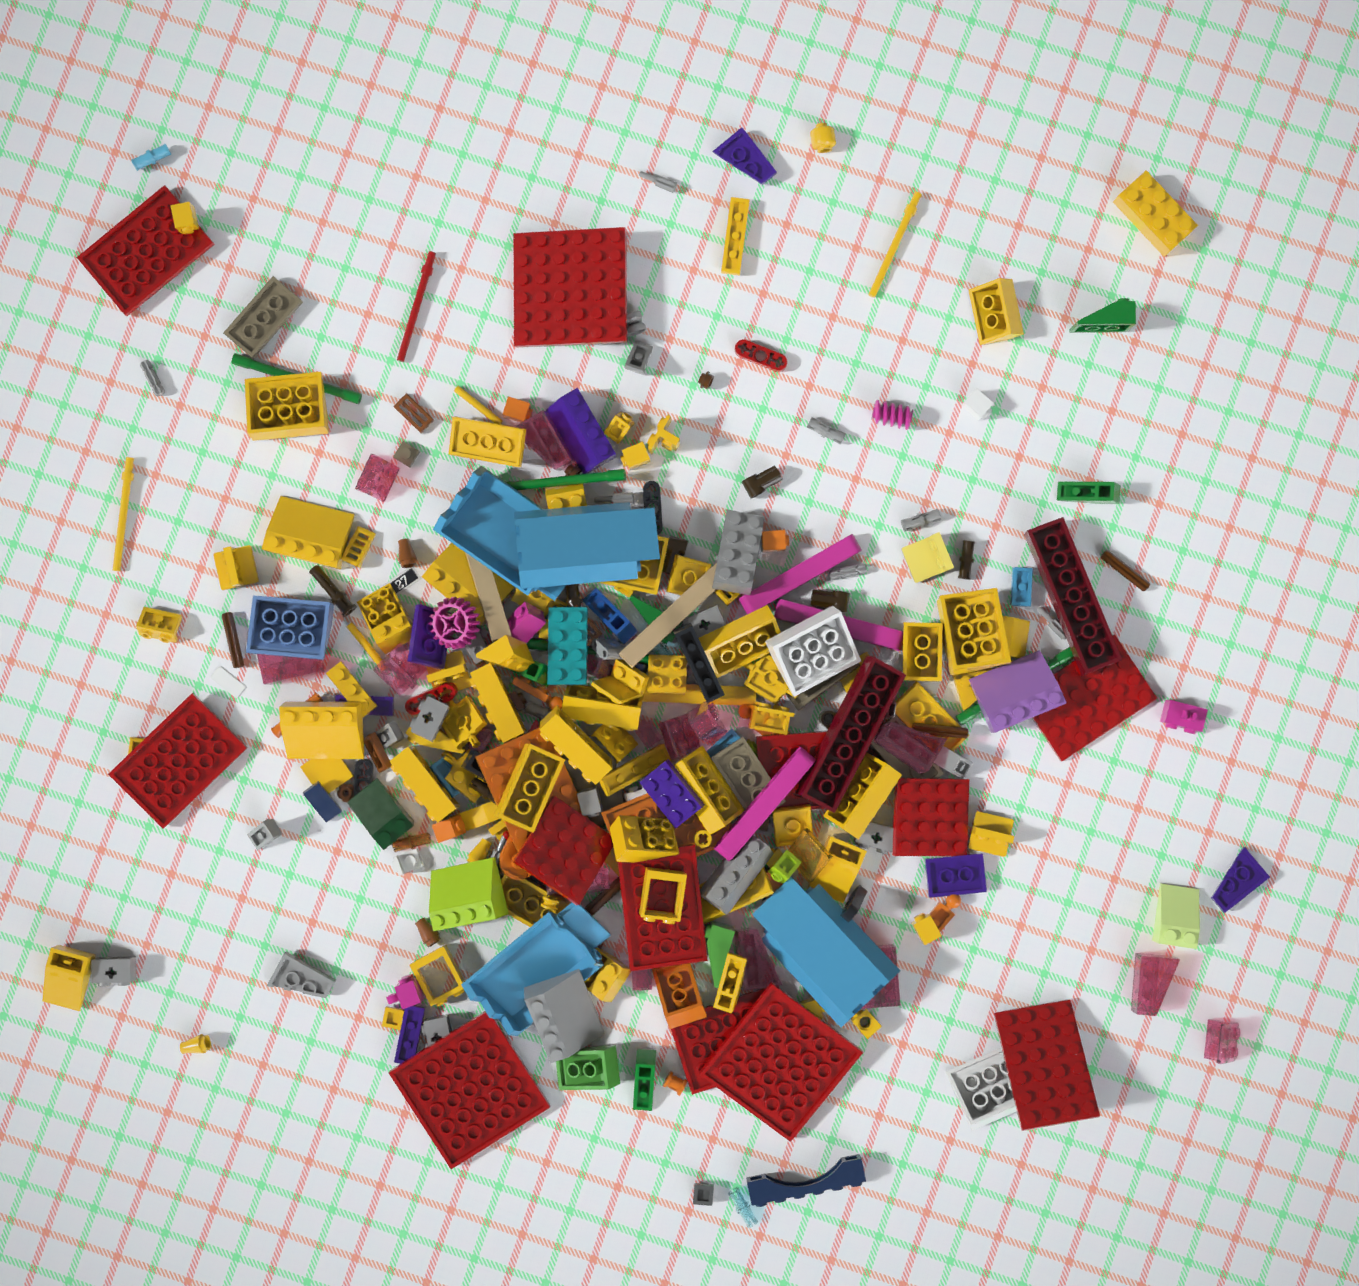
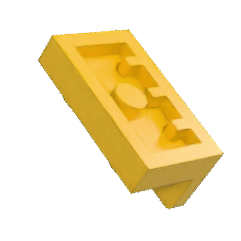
[136,607,182,643]

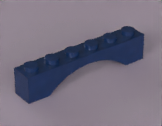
[746,1154,866,1207]

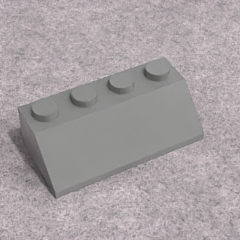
[700,835,774,915]

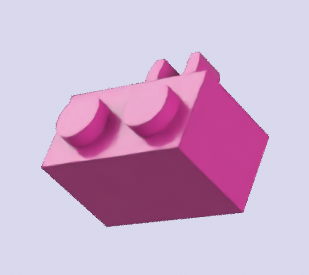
[507,601,546,643]
[1160,700,1208,735]
[386,974,426,1009]

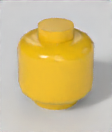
[810,123,836,153]

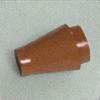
[398,539,417,568]
[415,917,441,947]

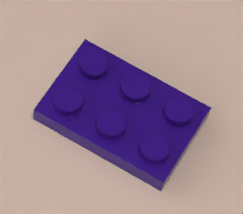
[407,604,452,670]
[639,759,705,829]
[924,853,987,898]

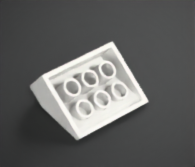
[765,606,861,697]
[946,1047,1016,1131]

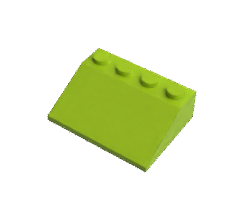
[429,857,509,931]

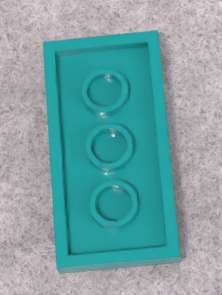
[547,607,588,685]

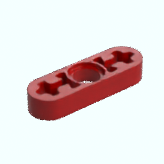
[735,339,787,372]
[405,682,458,715]

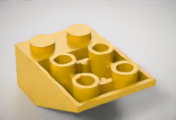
[545,484,587,509]
[357,583,413,655]
[610,815,679,863]
[807,835,867,903]
[42,945,96,1011]
[584,947,631,1002]

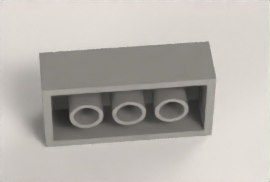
[712,509,765,595]

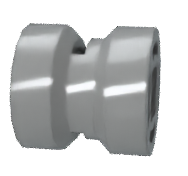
[627,311,647,336]

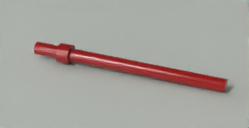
[397,251,436,362]

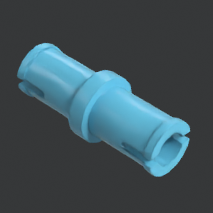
[131,143,171,171]

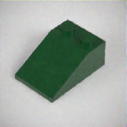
[347,778,414,850]

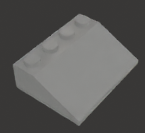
[524,969,605,1063]

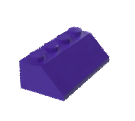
[546,387,617,474]

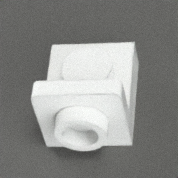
[624,777,647,801]
[392,848,424,875]

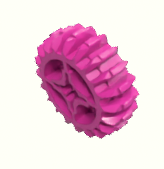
[429,597,481,650]

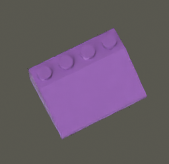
[968,650,1066,733]

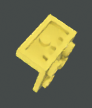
[901,532,954,583]

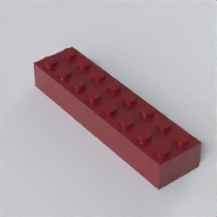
[1024,517,1122,676]
[795,656,906,813]

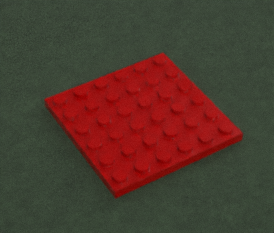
[513,227,627,348]
[699,982,863,1142]
[388,1011,550,1169]

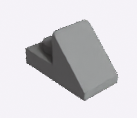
[624,341,653,375]
[376,721,404,750]
[247,818,282,851]

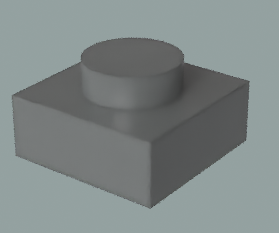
[693,1183,714,1206]

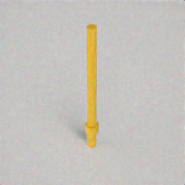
[868,191,922,298]
[112,457,134,571]

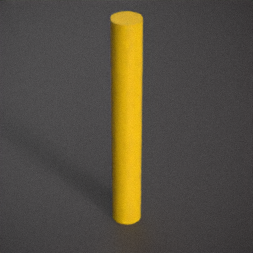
[454,385,503,424]
[346,622,388,671]

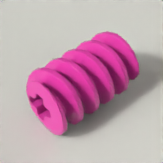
[871,399,913,430]

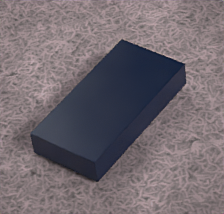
[303,781,342,823]

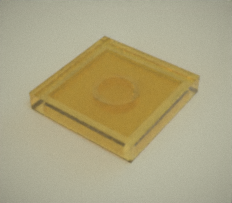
[788,828,833,883]

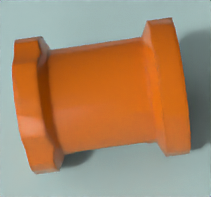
[662,1071,688,1096]

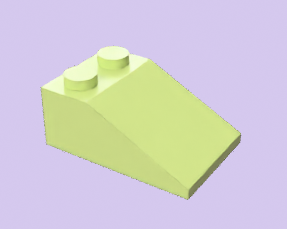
[1152,883,1200,949]

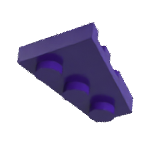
[712,128,777,185]
[1211,847,1270,913]

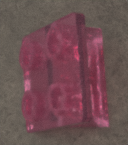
[355,454,400,502]
[373,643,427,696]
[658,713,700,760]
[1204,1019,1240,1064]

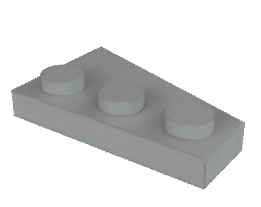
[267,951,336,998]

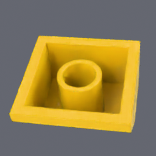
[1003,616,1030,658]
[475,635,534,672]

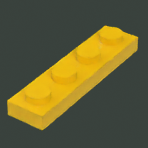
[721,197,750,276]
[599,744,671,796]

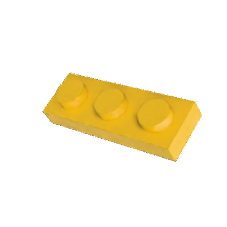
[326,661,378,718]

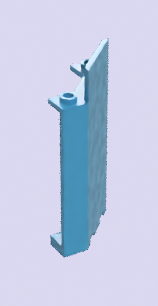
[433,466,566,601]
[514,502,660,589]
[752,877,900,1027]
[461,903,611,1036]

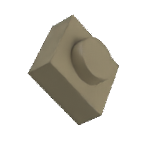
[393,441,420,468]

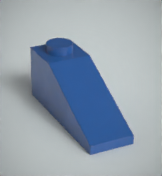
[583,588,638,644]

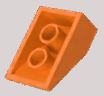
[652,963,707,1029]

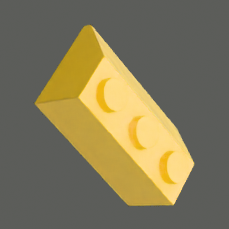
[969,278,1024,345]
[903,622,943,682]

